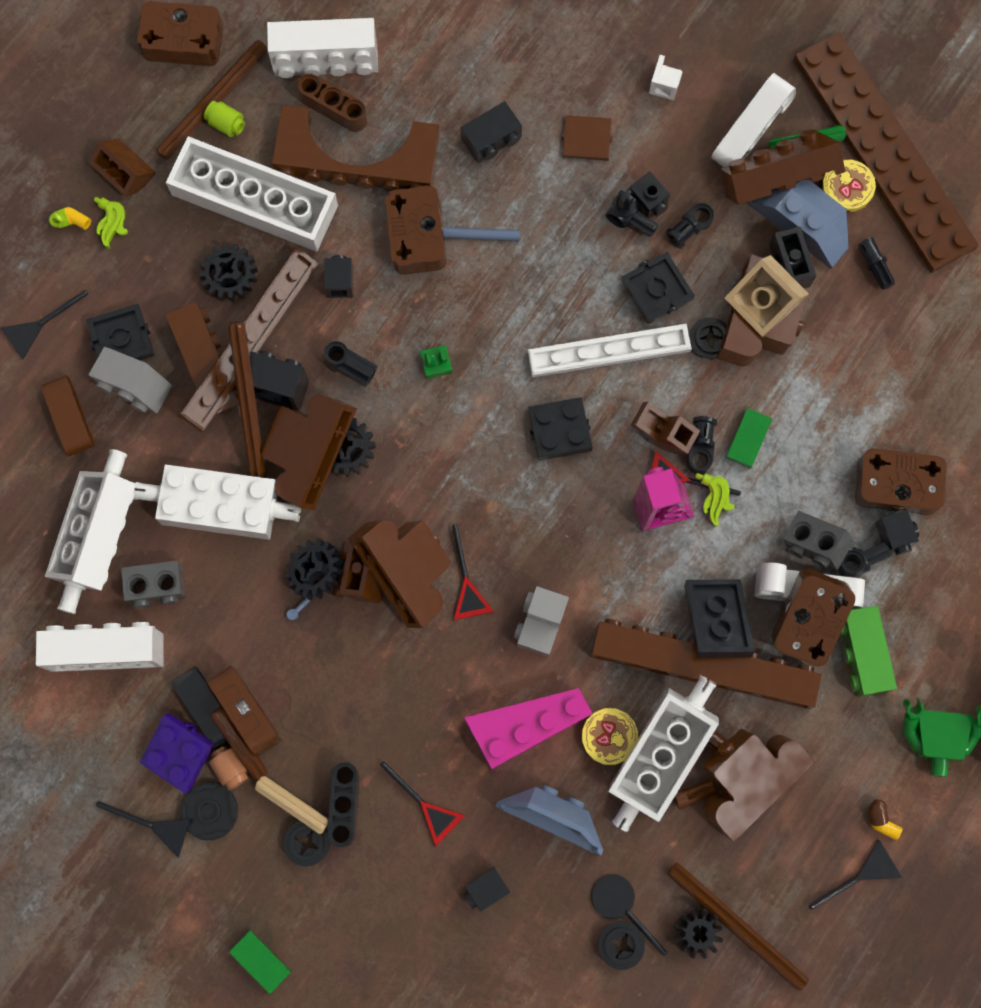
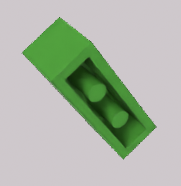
[840,605,897,697]

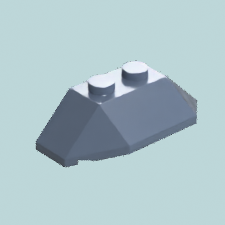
[749,180,849,269]
[495,785,603,856]

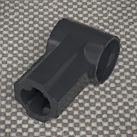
[324,341,378,387]

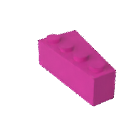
[633,467,694,532]
[464,688,593,770]

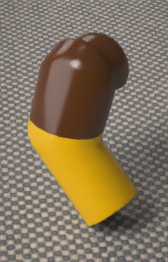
[868,799,903,841]

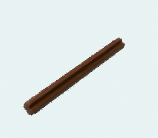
[156,40,268,160]
[228,322,266,478]
[668,863,809,990]

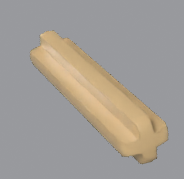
[255,776,329,834]

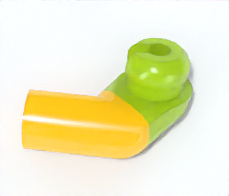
[49,207,91,230]

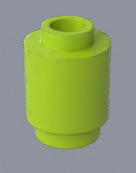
[204,101,245,137]

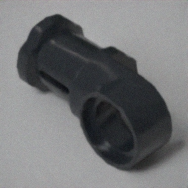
[665,203,714,249]
[687,416,717,474]

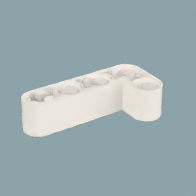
[711,73,796,167]
[754,563,865,609]

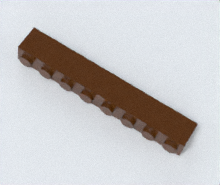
[591,619,822,710]

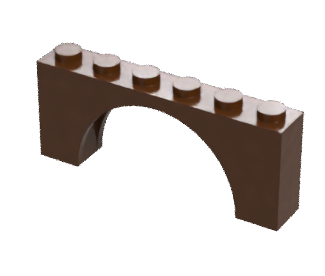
[272,105,440,191]

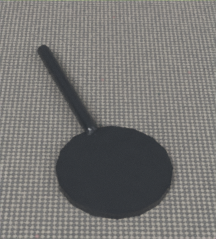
[592,875,667,956]

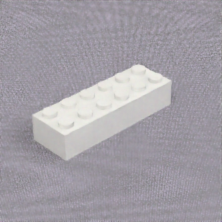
[166,137,338,252]

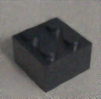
[249,351,309,411]

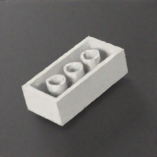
[267,18,378,78]
[36,622,164,672]

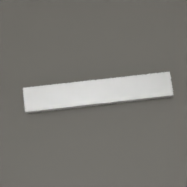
[527,324,692,378]

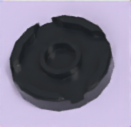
[180,783,239,840]

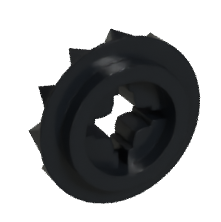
[689,318,727,361]
[284,821,330,866]
[598,921,645,970]

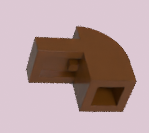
[630,402,700,454]

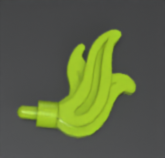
[94,197,128,249]
[695,473,735,526]

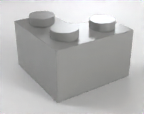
[89,346,173,414]
[514,586,569,658]

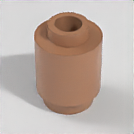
[209,746,249,791]

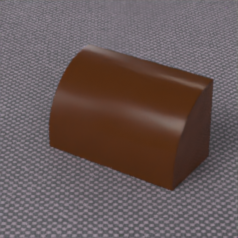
[88,139,156,197]

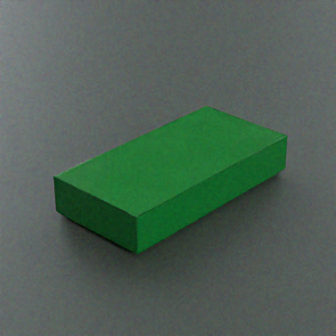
[726,408,773,469]
[229,930,292,994]

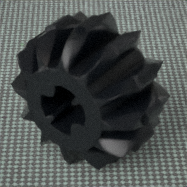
[674,908,723,959]

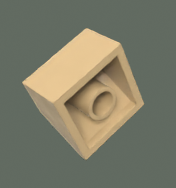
[725,255,809,337]

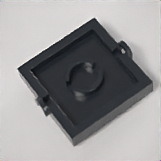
[621,252,695,324]
[86,304,155,360]
[528,397,593,461]

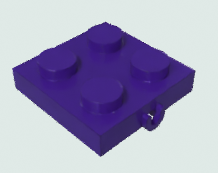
[140,713,214,794]

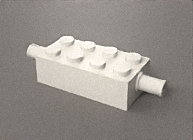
[44,449,136,614]
[134,465,301,540]
[609,675,719,832]

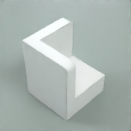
[649,55,682,101]

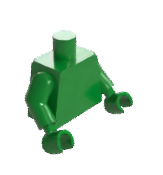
[902,698,981,777]

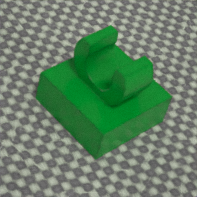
[420,345,453,379]

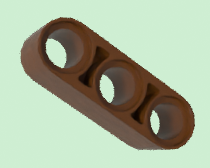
[297,74,367,132]
[41,375,95,456]

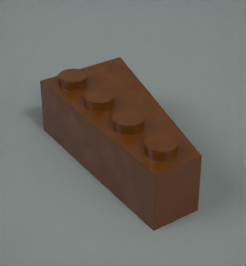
[720,130,845,205]
[165,302,239,416]

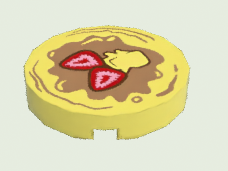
[822,160,876,212]
[582,708,638,765]

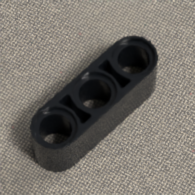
[171,666,228,749]
[328,762,360,848]

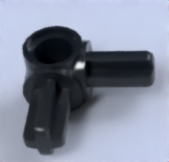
[605,189,658,237]
[831,542,892,578]

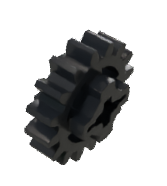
[198,243,258,302]
[333,418,376,477]
[285,539,344,600]

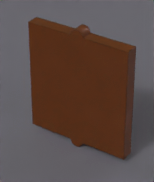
[562,115,613,161]

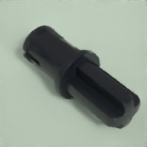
[858,237,895,290]

